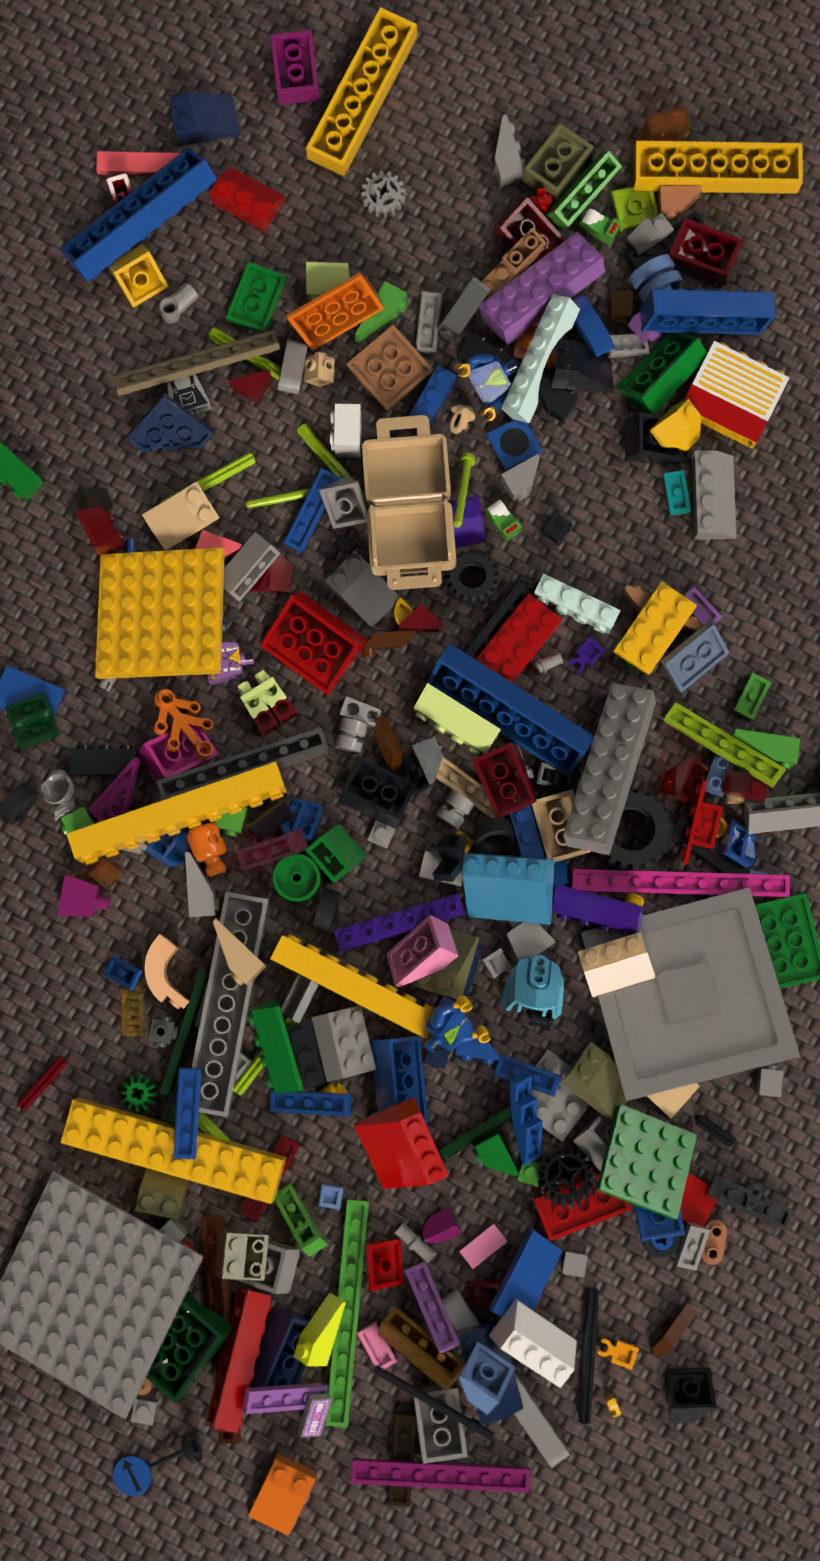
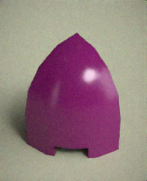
[423,1207,462,1244]

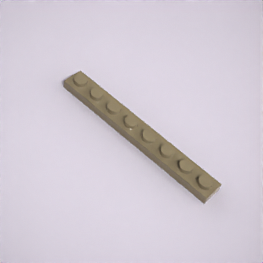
[112,330,280,396]

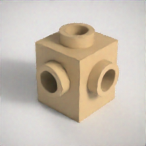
[304,352,335,387]

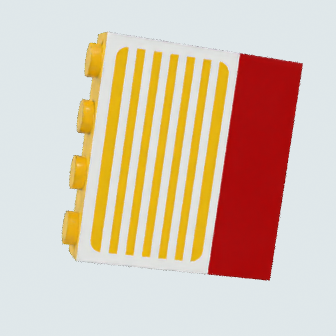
[684,341,790,449]

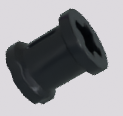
[529,1010,554,1031]

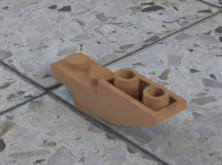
[482,227,547,301]
[623,584,703,634]

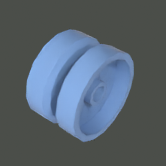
[629,254,684,304]

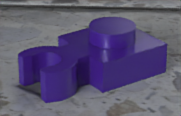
[568,636,606,675]

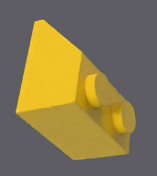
[108,244,169,308]

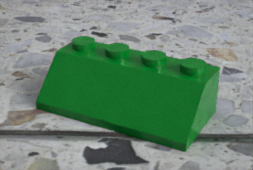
[617,333,707,415]
[247,999,303,1094]

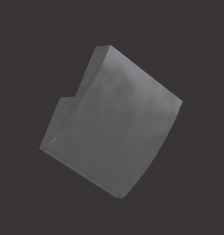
[278,971,319,1023]

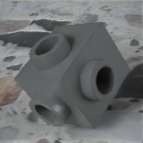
[146,1015,179,1048]

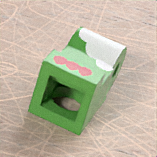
[579,209,621,246]
[485,499,522,542]

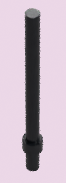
[372,1365,495,1441]

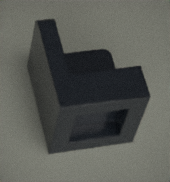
[542,510,573,546]

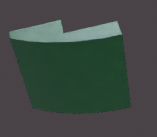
[5,692,61,750]

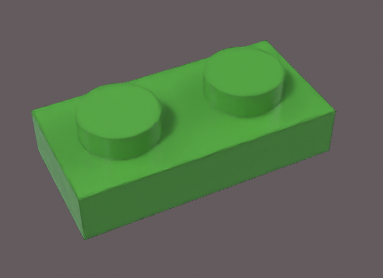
[733,673,772,721]

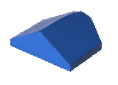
[280,798,324,842]
[719,819,756,868]
[145,828,191,867]

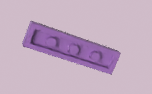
[405,1261,461,1354]
[242,1382,329,1414]

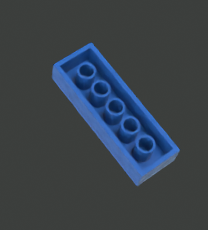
[639,288,776,335]

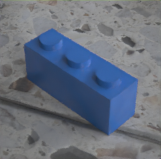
[409,365,456,431]

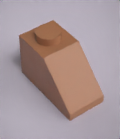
[658,185,702,221]

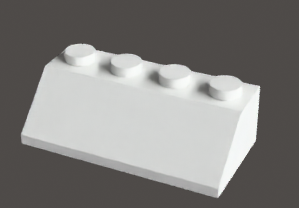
[489,1299,577,1388]

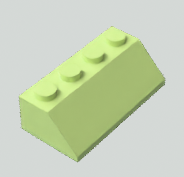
[414,683,501,757]

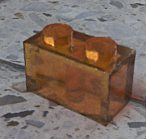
[643,107,692,141]

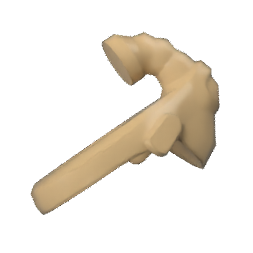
[450,405,476,434]

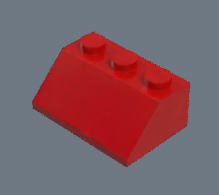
[209,168,286,232]

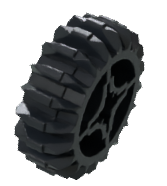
[537,1149,597,1209]

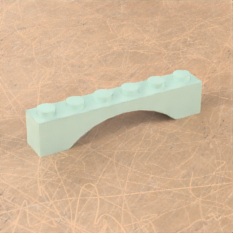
[501,294,580,423]

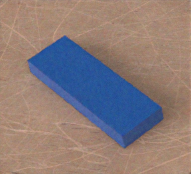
[493,1054,562,1097]

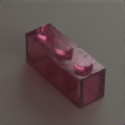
[236,828,308,871]

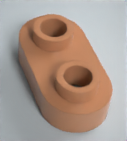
[701,1219,727,1265]

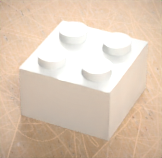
[330,404,362,458]

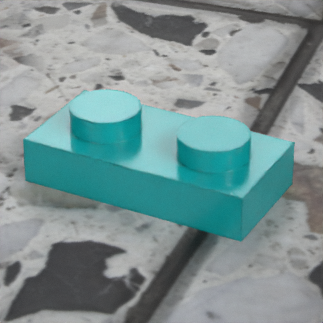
[662,470,691,516]

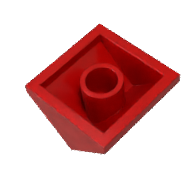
[366,1239,404,1291]

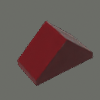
[106,172,133,205]
[229,370,272,405]
[400,603,443,632]
[467,1278,502,1306]

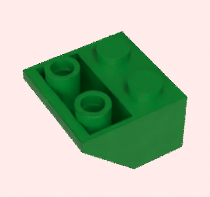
[305,824,367,884]

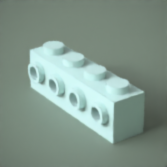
[533,574,620,634]

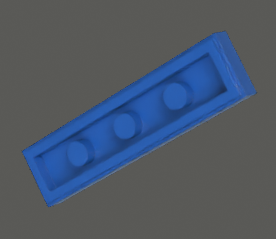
[283,468,341,553]
[173,1068,202,1159]
[270,1090,351,1116]

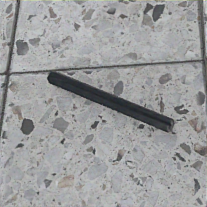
[578,1288,599,1424]

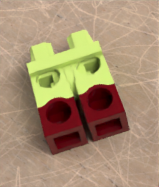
[238,670,298,737]

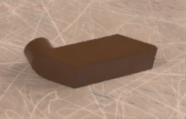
[362,630,416,659]
[374,717,403,774]
[650,1303,697,1357]

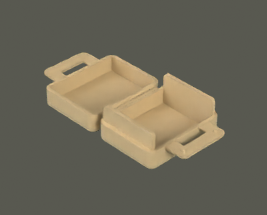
[362,415,456,590]

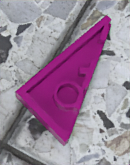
[88,757,140,822]

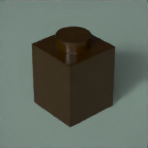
[609,288,633,322]

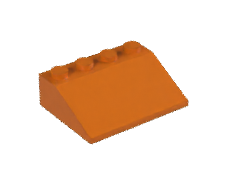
[286,272,384,351]

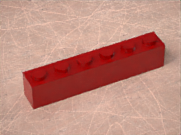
[204,1288,271,1433]

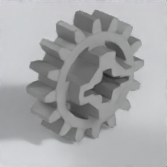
[361,171,406,217]

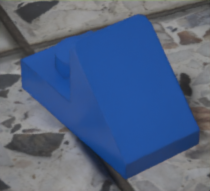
[103,956,143,991]

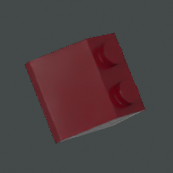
[76,506,124,557]

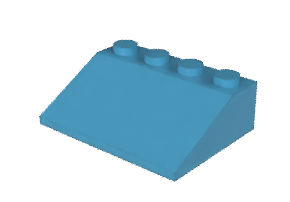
[463,853,555,925]

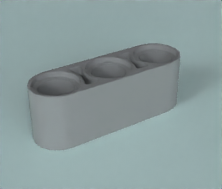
[277,339,308,395]

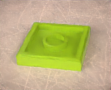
[611,187,659,232]

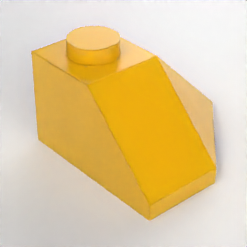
[650,399,701,451]

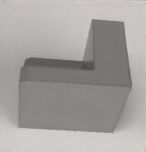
[482,948,512,978]

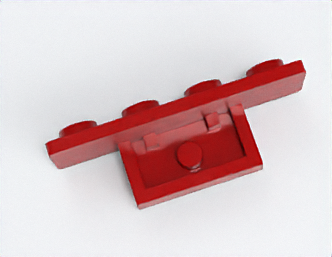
[680,779,723,865]

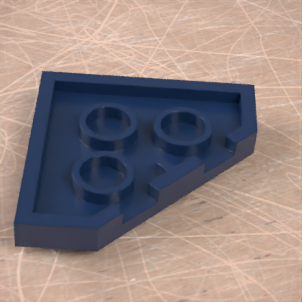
[125,393,215,452]

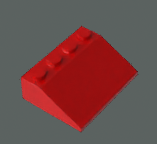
[260,591,368,695]
[353,1097,449,1189]

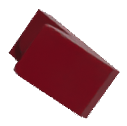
[721,771,768,803]

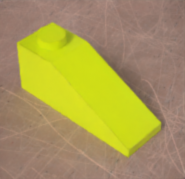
[294,1293,346,1366]

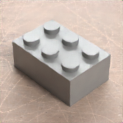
[312,1005,376,1082]
[414,1382,468,1464]

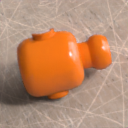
[187,822,227,877]

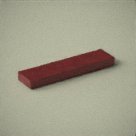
[238,1134,301,1222]

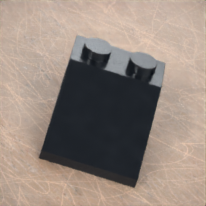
[549,340,614,393]
[625,412,691,464]

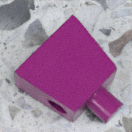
[57,875,111,917]

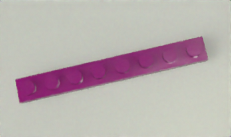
[351,1458,531,1493]

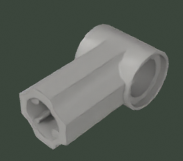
[159,283,199,324]

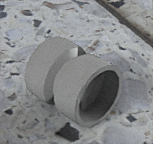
[334,718,368,754]
[435,790,475,830]

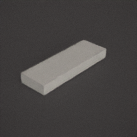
[416,291,442,355]

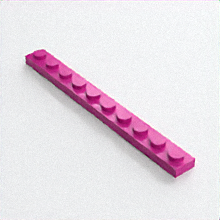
[572,869,790,897]

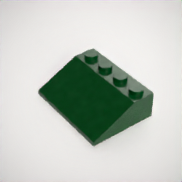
[146,1296,234,1404]

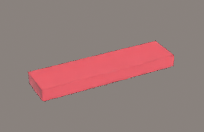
[97,151,179,175]

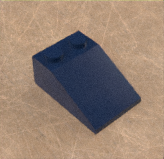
[169,92,239,146]

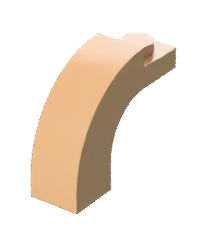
[145,934,190,1009]

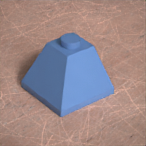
[459,1342,515,1414]

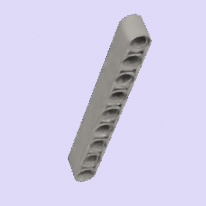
[441,1288,570,1468]

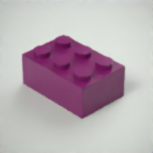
[271,30,320,105]

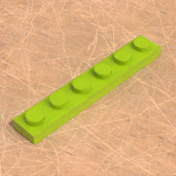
[664,702,785,788]

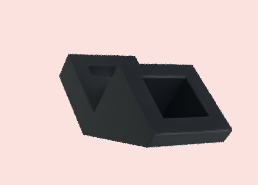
[432,833,466,882]

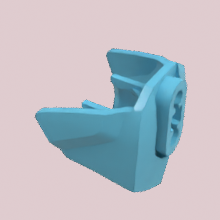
[500,955,564,1019]

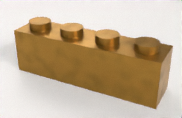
[377,1307,465,1392]

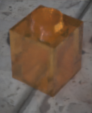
[90,858,124,890]

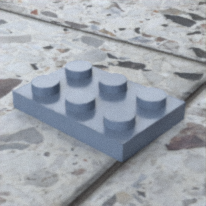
[661,621,729,693]

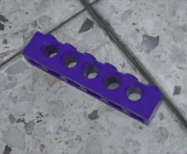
[334,893,465,952]

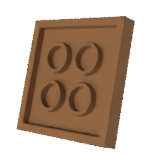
[346,325,434,412]

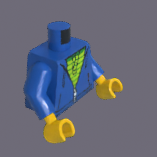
[455,354,519,421]
[424,995,490,1054]

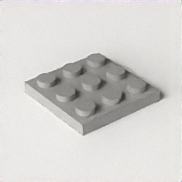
[531,1049,589,1142]

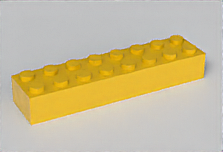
[306,7,417,176]
[633,141,803,194]
[270,934,435,1039]

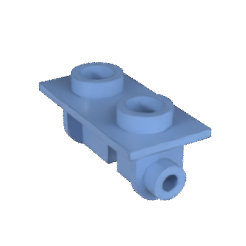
[705,754,734,798]

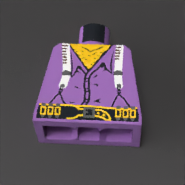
[208,642,254,685]

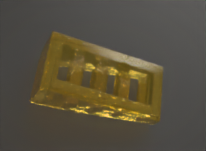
[122,990,145,1036]

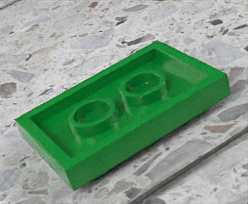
[226,262,287,333]

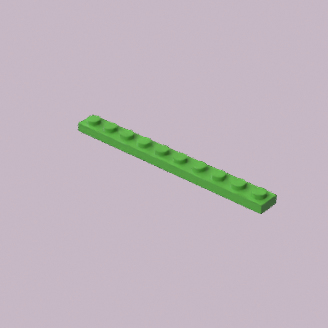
[325,1199,369,1428]

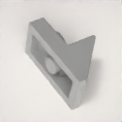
[627,213,674,255]

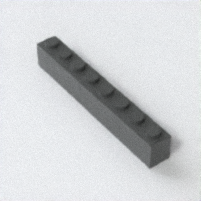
[156,727,328,800]

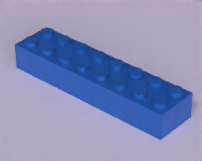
[59,148,217,282]
[426,644,595,777]

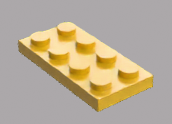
[613,582,697,676]

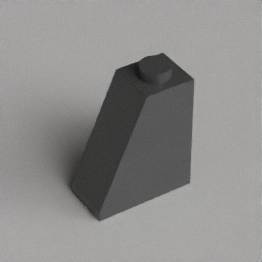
[437,277,490,341]

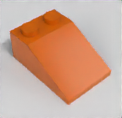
[248,1453,317,1536]

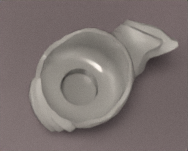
[41,769,76,821]

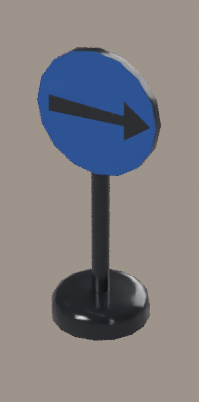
[113,1431,203,1496]

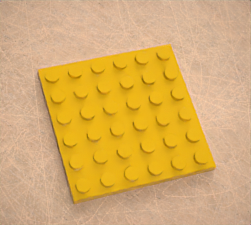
[95,547,225,679]

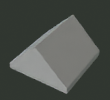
[319,477,368,529]

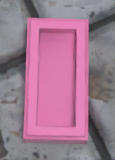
[459,1223,507,1269]
[357,1321,398,1369]

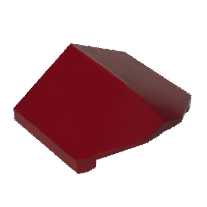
[249,555,293,594]

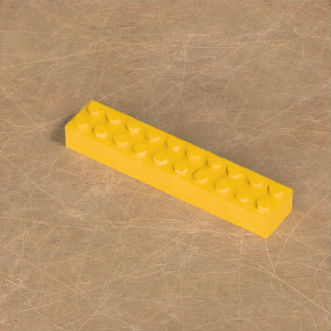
[67,762,287,865]
[61,1097,286,1204]

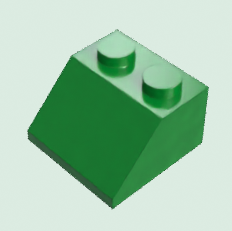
[472,1131,519,1176]

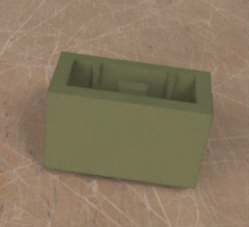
[214,1230,269,1281]

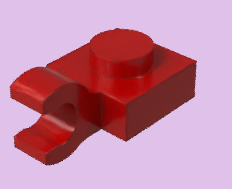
[530,188,552,214]

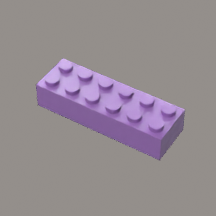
[479,232,605,345]

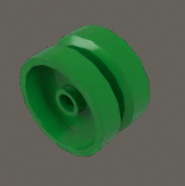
[273,854,322,902]

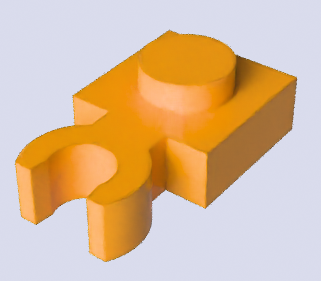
[597,1338,639,1370]

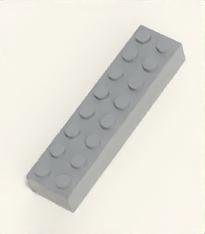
[563,683,656,855]

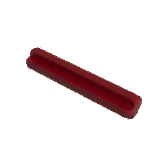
[17,1056,68,1111]

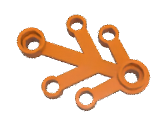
[153,689,213,760]

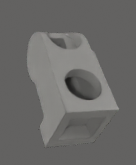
[338,696,382,728]

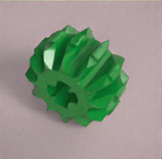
[120,1074,158,1112]

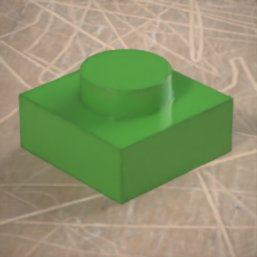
[517,1161,543,1187]

